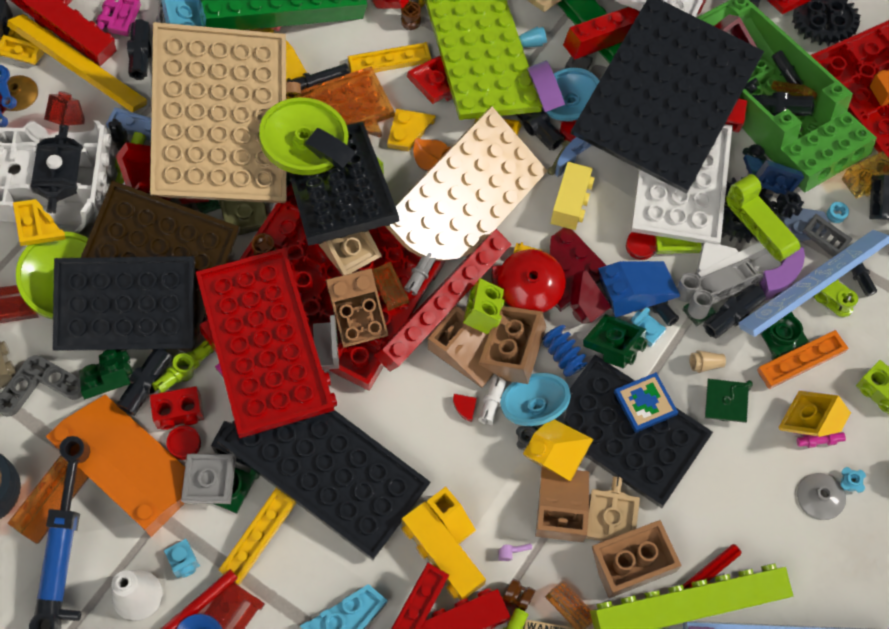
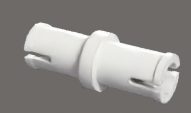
[478,377,506,425]

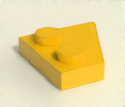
[387,109,435,151]
[13,199,66,246]

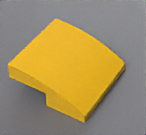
[0,29,54,65]

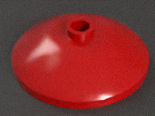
[498,249,566,313]

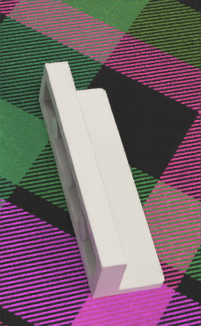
[697,242,781,278]

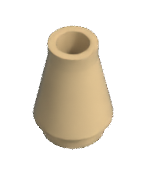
[689,350,726,373]

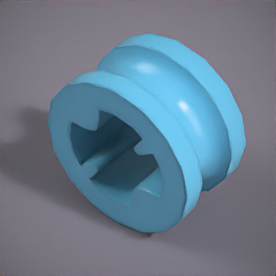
[826,202,849,223]

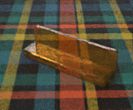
[7,455,89,544]

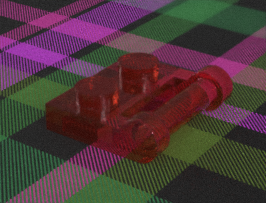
[0,285,39,323]
[204,582,265,629]

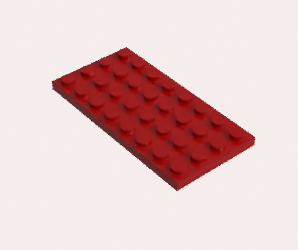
[196,248,334,438]

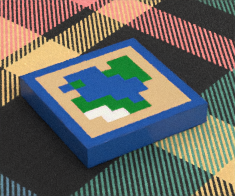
[614,372,678,433]

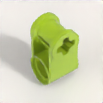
[813,279,858,317]

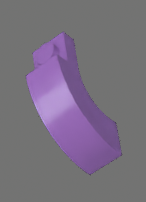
[527,60,565,112]
[759,228,805,300]

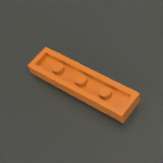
[757,330,849,389]

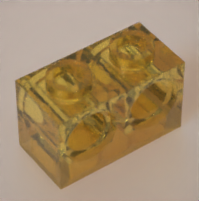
[842,151,889,199]

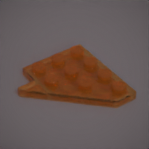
[297,66,395,138]

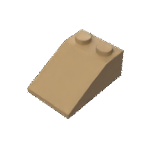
[319,231,382,275]

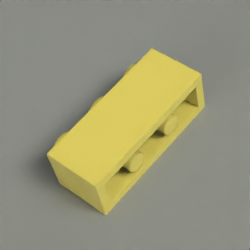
[550,162,595,230]

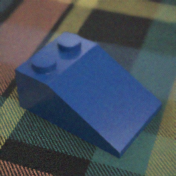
[598,261,680,318]

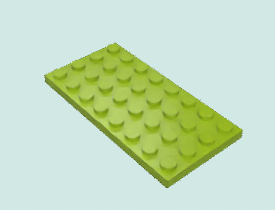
[425,0,542,120]

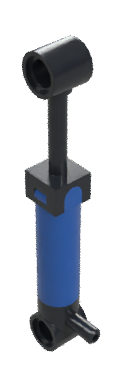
[29,436,90,629]

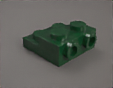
[583,314,648,369]
[79,350,133,400]

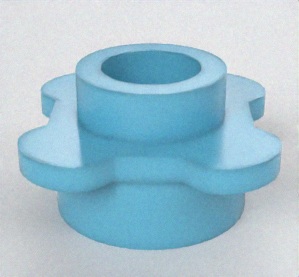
[841,467,866,493]

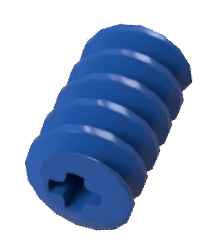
[542,325,587,377]

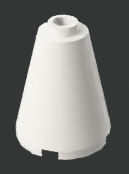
[111,570,163,621]

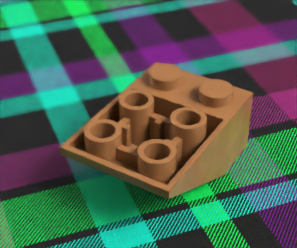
[325,268,388,347]
[428,306,494,388]
[535,467,589,543]

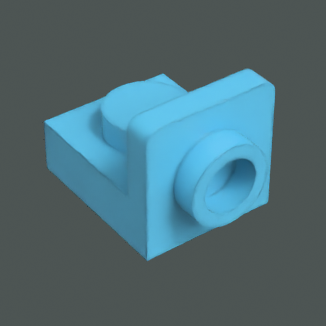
[631,307,666,347]
[164,539,200,578]

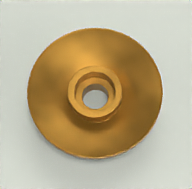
[6,75,38,111]

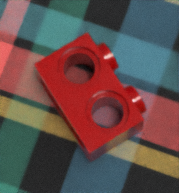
[150,386,204,430]

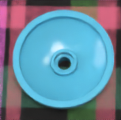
[546,68,599,121]
[500,373,571,426]

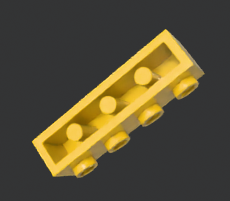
[401,501,486,600]

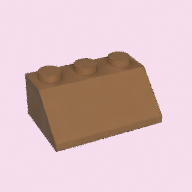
[479,306,546,384]
[592,520,682,599]

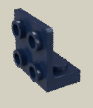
[743,155,804,195]

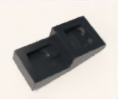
[303,128,356,171]

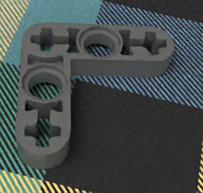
[0,355,82,417]

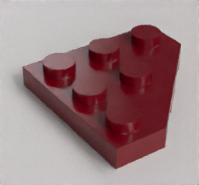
[549,227,607,312]

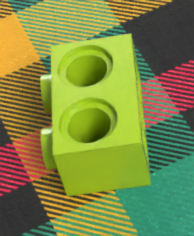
[463,278,504,335]
[856,360,889,414]

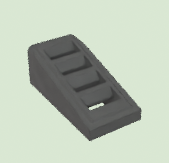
[802,214,852,257]

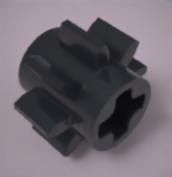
[774,191,804,219]

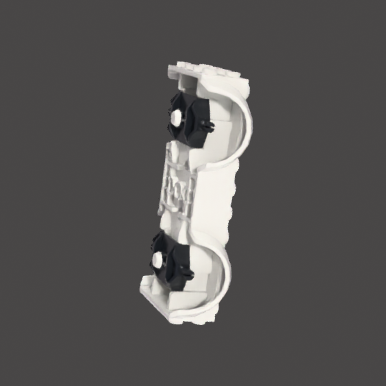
[0,120,117,233]

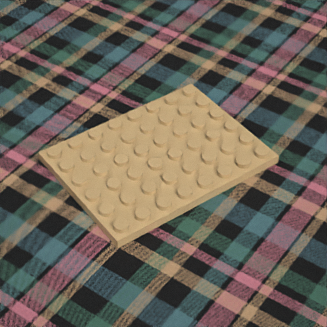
[150,22,286,203]

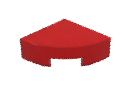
[453,394,477,422]

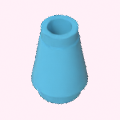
[519,26,547,48]

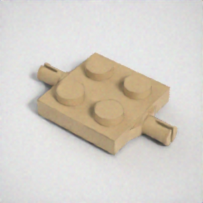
[586,477,640,542]

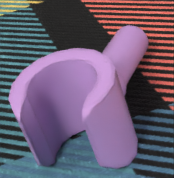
[499,543,532,561]

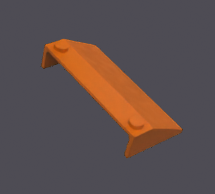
[46,394,185,537]

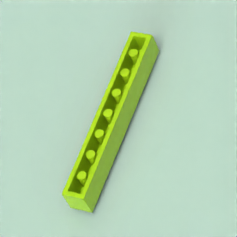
[590,563,794,629]

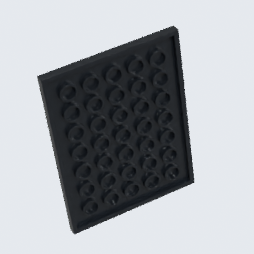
[570,0,764,194]

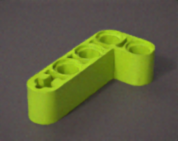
[726,174,800,262]

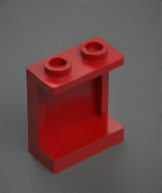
[116,142,171,201]

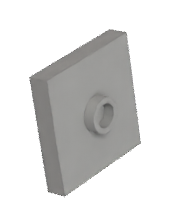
[181,454,236,504]

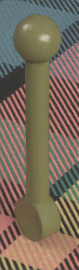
[547,140,570,175]

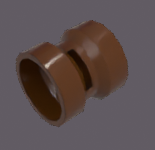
[401,1,421,30]
[251,233,276,256]
[503,578,536,611]

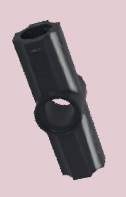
[127,19,152,80]
[752,92,815,116]
[515,109,564,151]
[703,284,766,339]
[116,349,173,416]

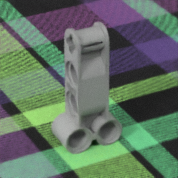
[677,258,764,319]

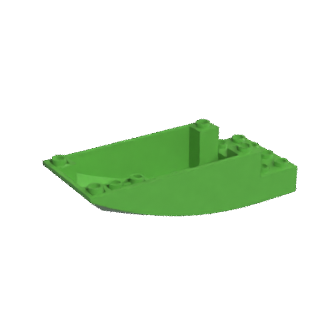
[697,0,877,193]

